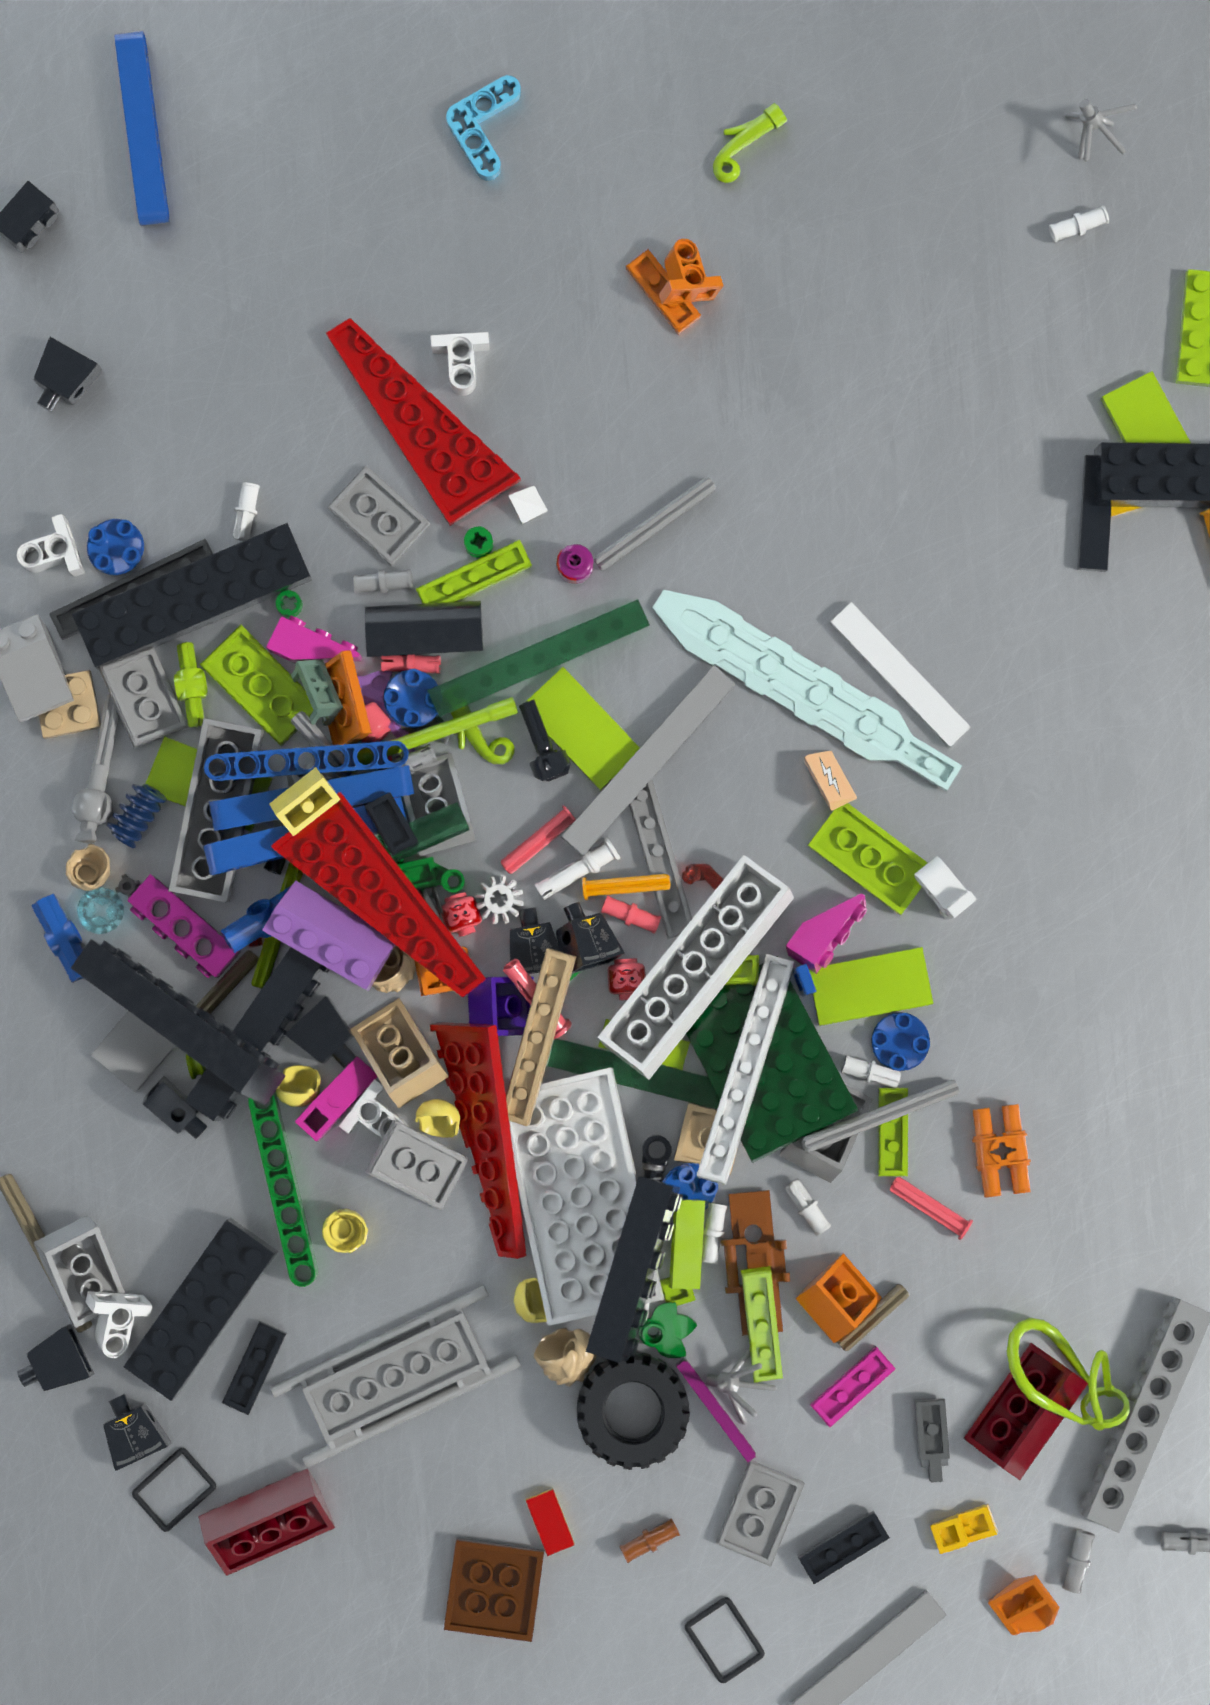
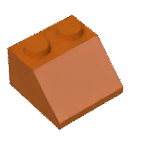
[795,1253,882,1343]

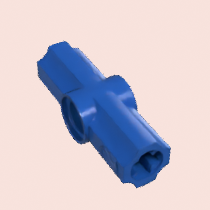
[221,885,292,953]
[31,894,84,983]

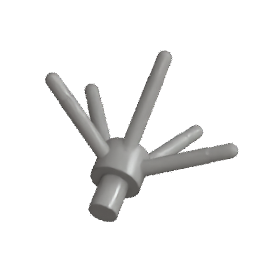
[1065,99,1137,162]
[706,1348,777,1425]

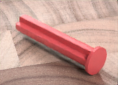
[501,805,576,874]
[889,1177,973,1240]

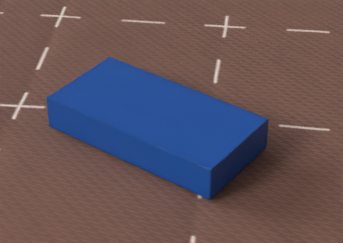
[793,964,817,996]

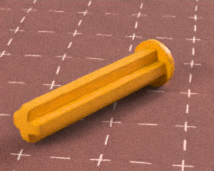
[582,874,671,900]

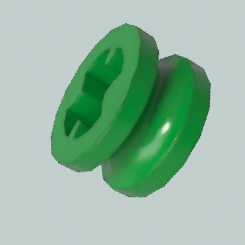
[276,590,303,618]

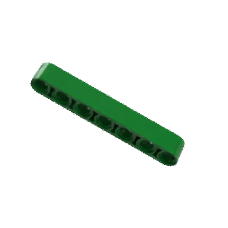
[248,1092,318,1287]

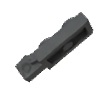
[914,1398,950,1483]

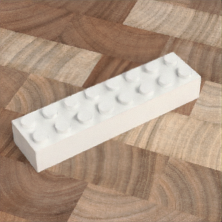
[598,855,794,1080]

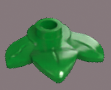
[638,1302,697,1358]

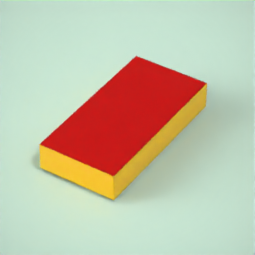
[526,1488,575,1556]

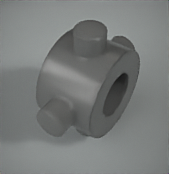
[115,874,141,898]

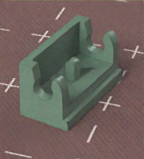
[291,659,343,726]

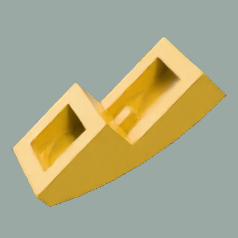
[930,1504,998,1554]

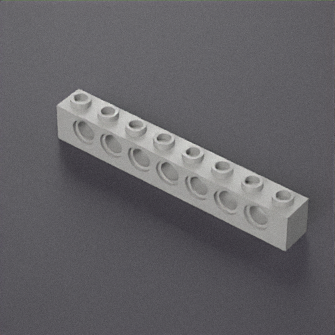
[1081,1297,1210,1533]

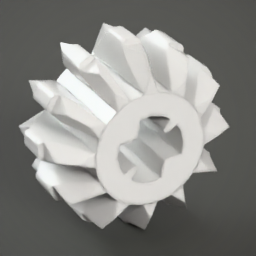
[475,875,524,924]

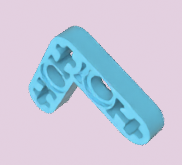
[446,75,521,181]

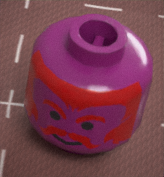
[556,544,594,584]

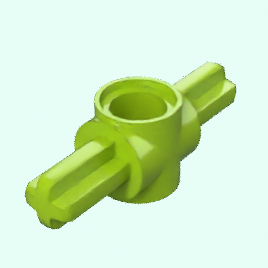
[174,642,208,728]

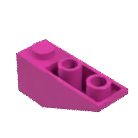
[266,616,362,664]
[786,893,867,974]
[295,1056,377,1142]

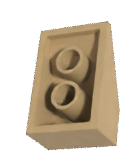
[350,998,448,1108]

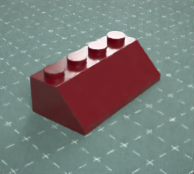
[963,1343,1088,1480]
[198,1468,335,1576]

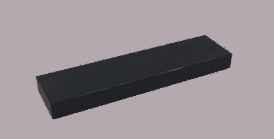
[1077,455,1111,572]

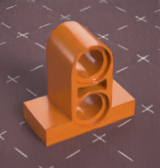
[659,238,724,305]

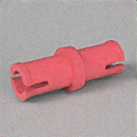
[381,654,441,674]
[601,895,661,934]

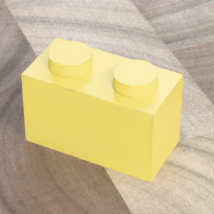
[269,767,341,836]

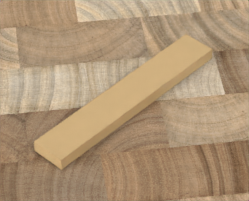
[506,948,576,1126]

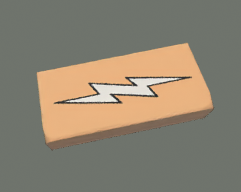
[804,751,857,811]

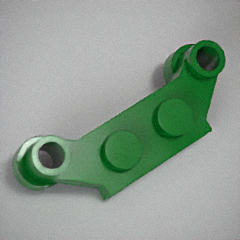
[398,857,465,893]

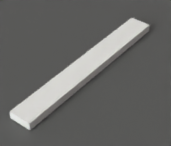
[697,954,795,1186]

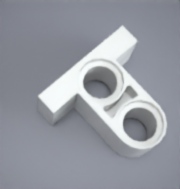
[431,332,490,396]
[17,514,85,577]
[914,856,977,920]
[339,1079,406,1139]
[85,1291,152,1358]

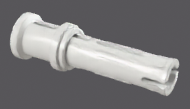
[535,836,621,900]

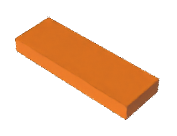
[626,249,701,335]

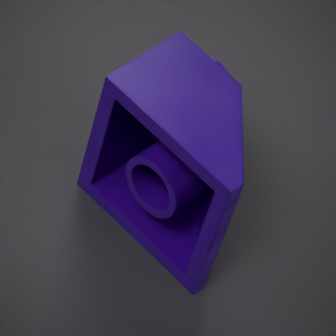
[468,977,534,1036]

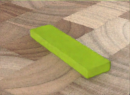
[416,540,532,604]
[741,1266,783,1382]

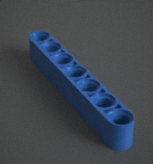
[114,31,170,226]
[204,741,409,781]
[209,765,415,831]
[203,797,408,875]

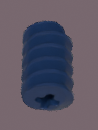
[106,784,167,848]

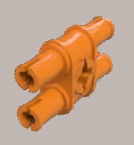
[972,1104,1031,1198]

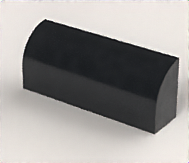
[365,601,484,657]

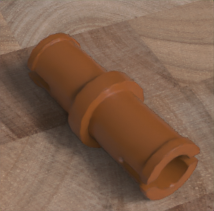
[619,1518,680,1563]

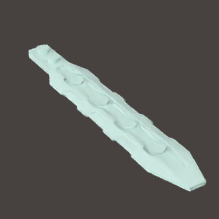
[652,590,962,791]

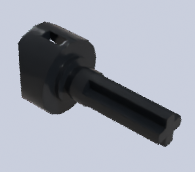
[519,699,570,782]

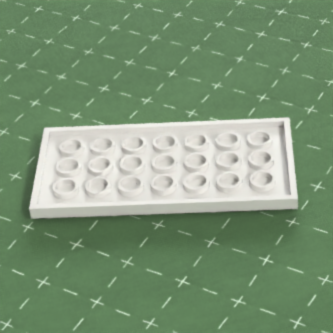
[505,1067,664,1326]

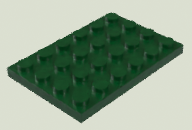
[686,956,858,1163]

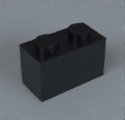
[0,181,59,253]

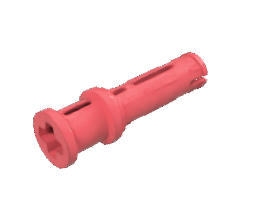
[503,959,572,1039]

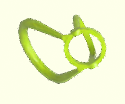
[1006,1318,1130,1430]

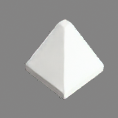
[509,486,548,525]

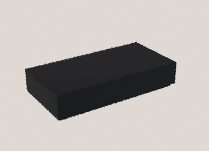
[364,792,419,858]

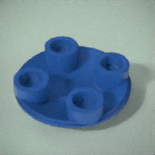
[87,519,144,575]
[383,669,442,728]
[871,1012,930,1071]
[662,1163,718,1215]

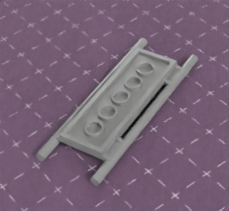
[270,1285,521,1468]

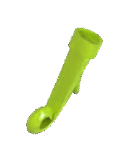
[713,103,787,183]
[441,684,515,764]

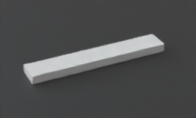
[830,602,971,748]

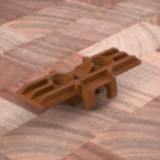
[720,1190,790,1336]

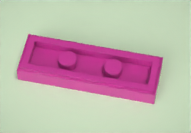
[810,1346,896,1427]

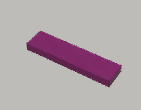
[676,1358,756,1462]

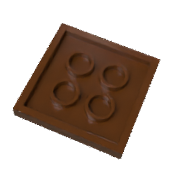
[444,1538,544,1642]

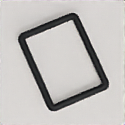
[132,1448,216,1532]
[685,1597,765,1683]

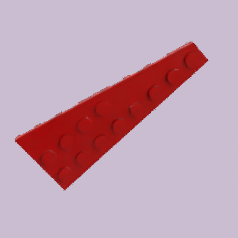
[326,318,521,526]
[271,792,487,998]
[430,1022,527,1259]

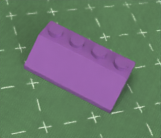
[262,881,395,991]

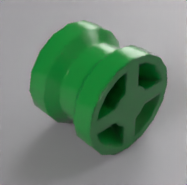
[464,526,493,559]

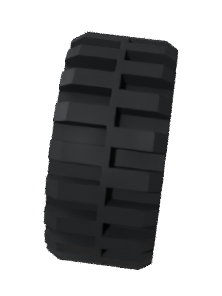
[576,1352,690,1470]

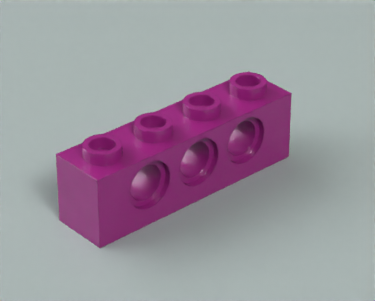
[127,874,241,978]

